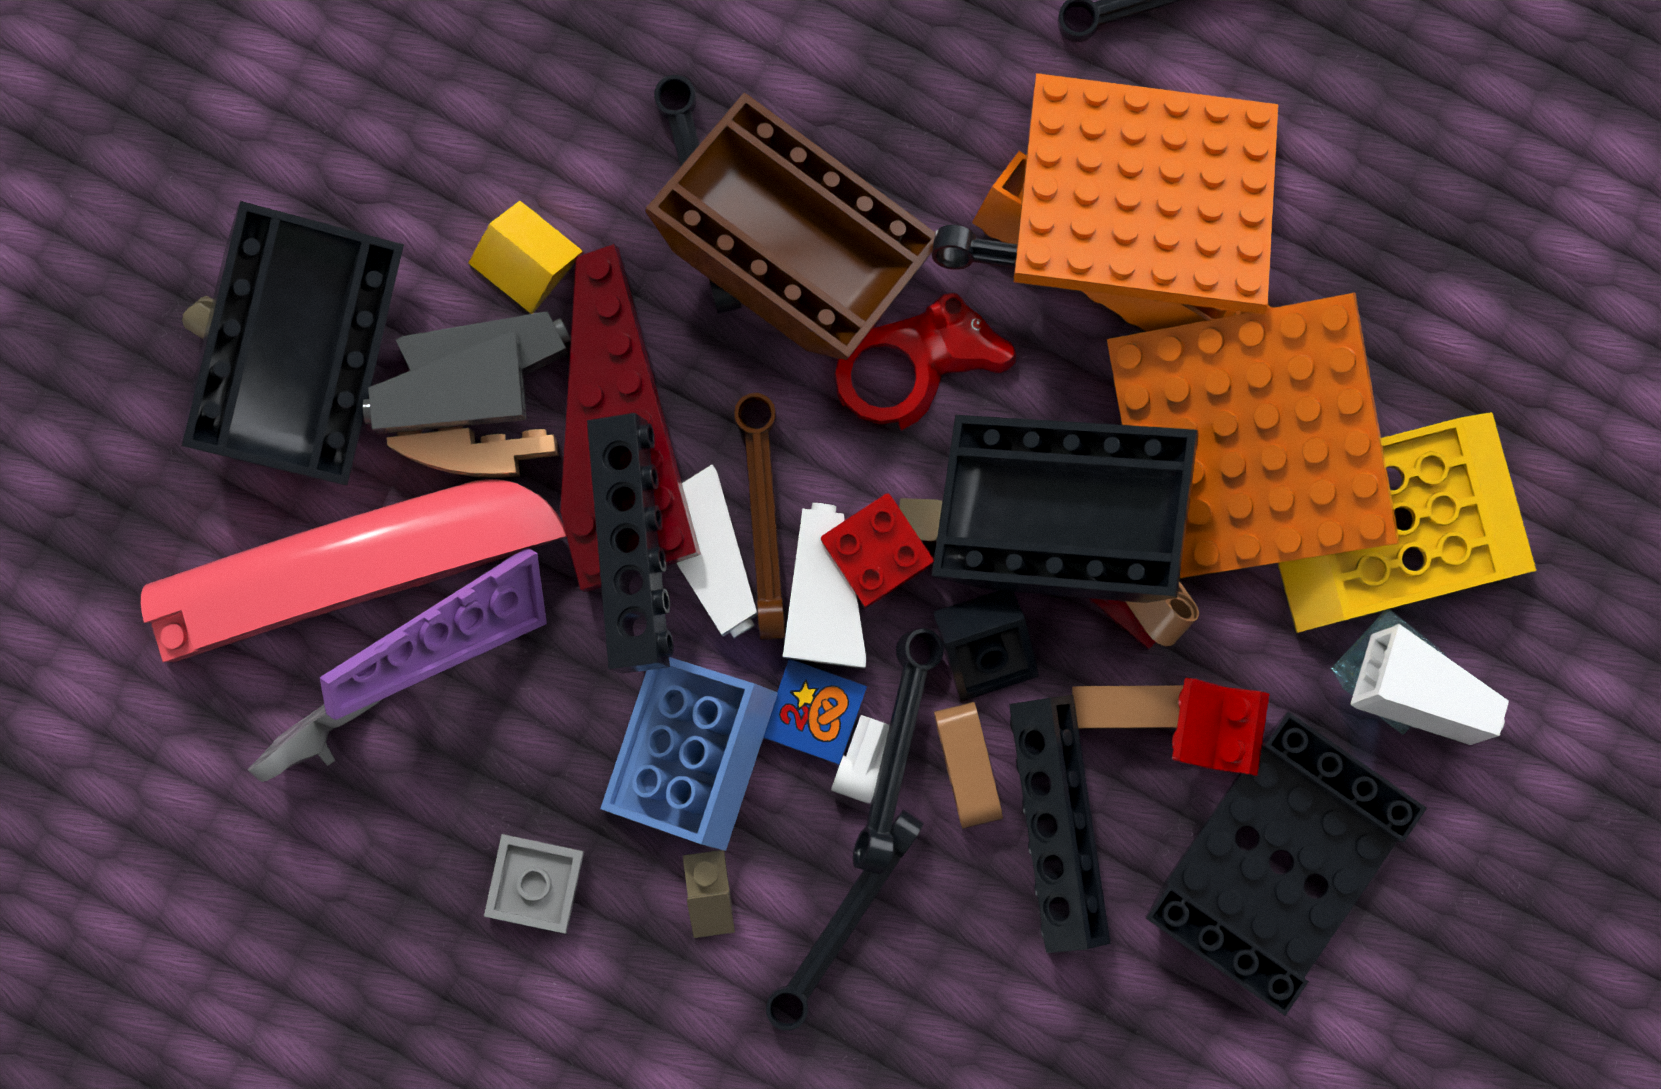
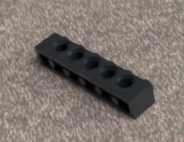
[587,413,674,674]
[1009,695,1111,953]

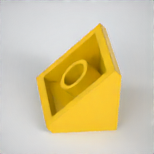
[468,201,583,314]

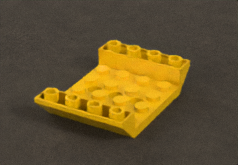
[1278,412,1536,633]

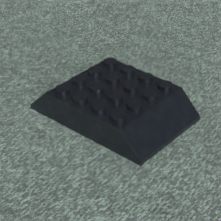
[181,201,404,486]
[932,415,1199,603]

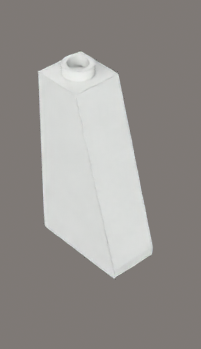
[677,465,758,638]
[783,503,866,669]
[1351,624,1509,745]

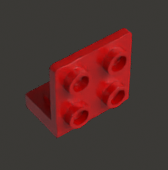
[821,493,934,610]
[1172,678,1270,776]

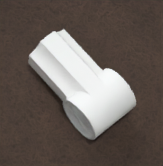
[831,715,889,804]

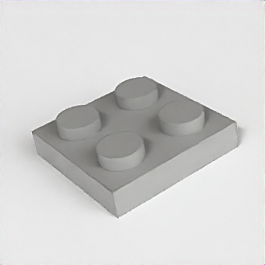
[484,834,584,934]

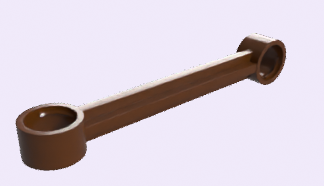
[734,393,785,640]

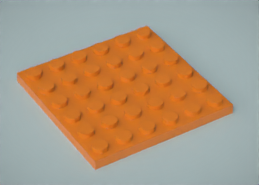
[1013,73,1278,315]
[1107,293,1399,578]

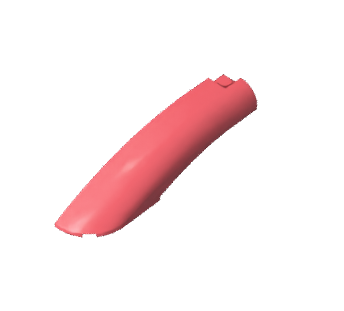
[141,479,567,662]

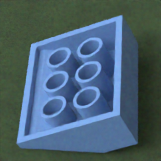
[600,657,778,851]

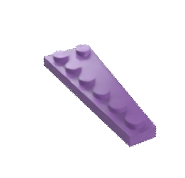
[320,548,547,720]

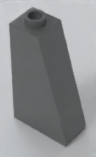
[396,311,571,376]
[363,332,527,434]

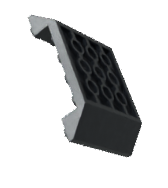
[1146,711,1427,1016]

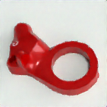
[834,293,1016,430]

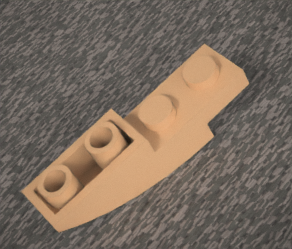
[387,426,559,478]

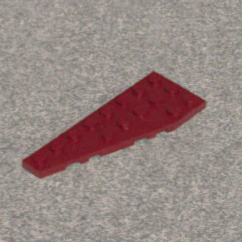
[560,244,701,592]

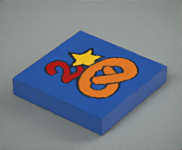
[763,659,867,765]

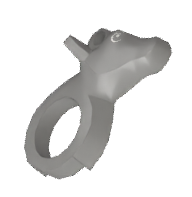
[247,699,382,782]

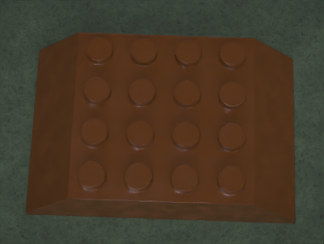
[645,92,935,360]

